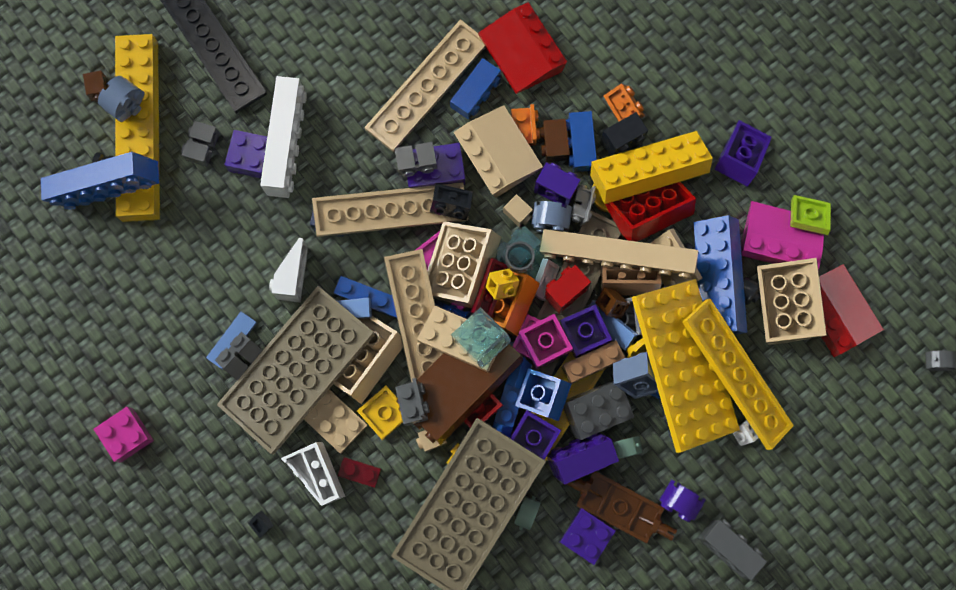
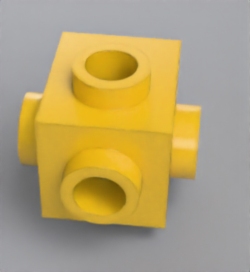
[486,268,519,300]

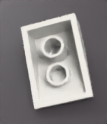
[269,238,308,302]

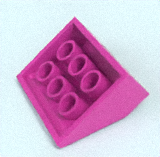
[741,201,824,269]

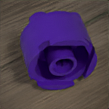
[659,479,706,523]

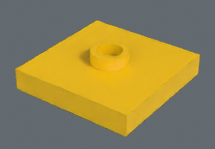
[357,385,403,441]

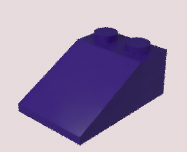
[714,120,772,187]

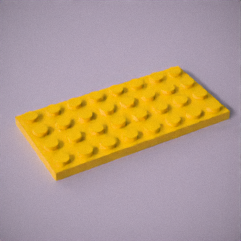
[631,279,740,453]

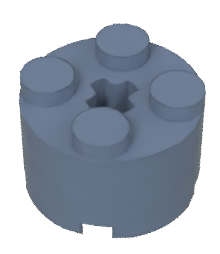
[98,76,145,122]
[531,201,572,233]

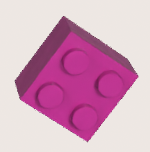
[519,314,573,369]
[94,407,154,463]

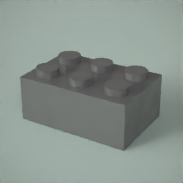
[563,380,634,440]
[697,520,767,581]

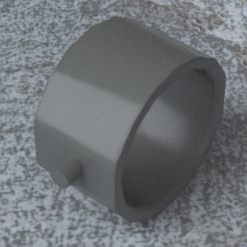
[505,241,535,273]
[925,351,956,371]

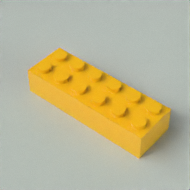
[590,131,713,204]

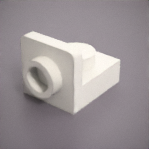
[733,420,759,446]

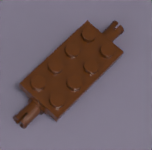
[565,471,677,544]

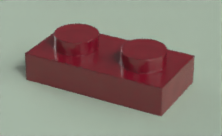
[338,457,381,488]

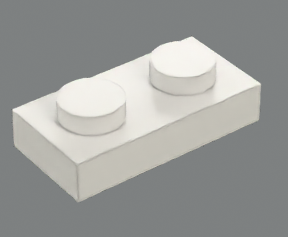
[535,258,560,301]

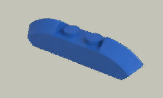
[493,357,532,438]

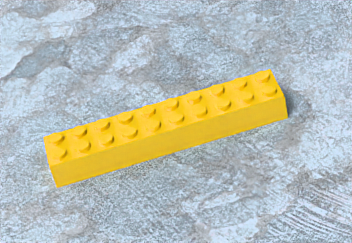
[115,34,160,222]

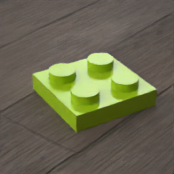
[790,195,831,235]

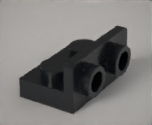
[430,183,473,220]

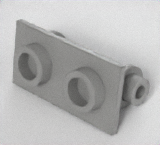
[571,185,596,226]

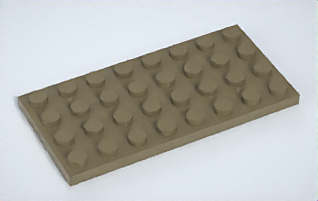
[217,286,375,455]
[391,418,546,590]

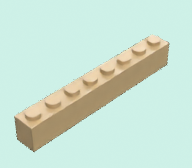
[540,229,699,279]

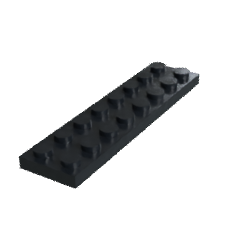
[160,0,267,114]

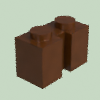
[539,119,570,162]

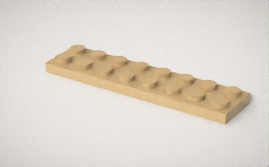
[365,19,486,153]
[312,183,468,237]
[384,249,443,382]

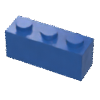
[450,58,502,120]
[566,111,597,172]

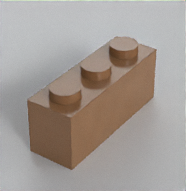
[601,267,661,296]
[561,340,625,384]

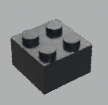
[600,112,648,156]

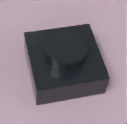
[248,510,274,538]

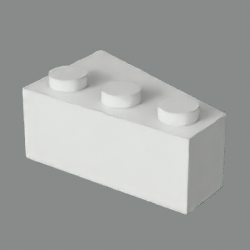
[281,442,345,506]

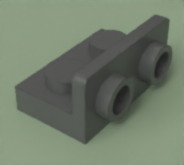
[395,378,430,426]

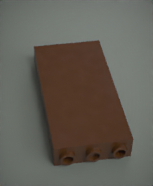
[396,317,524,445]

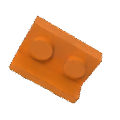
[604,83,645,122]
[511,104,540,146]

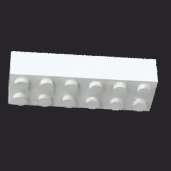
[260,76,307,198]

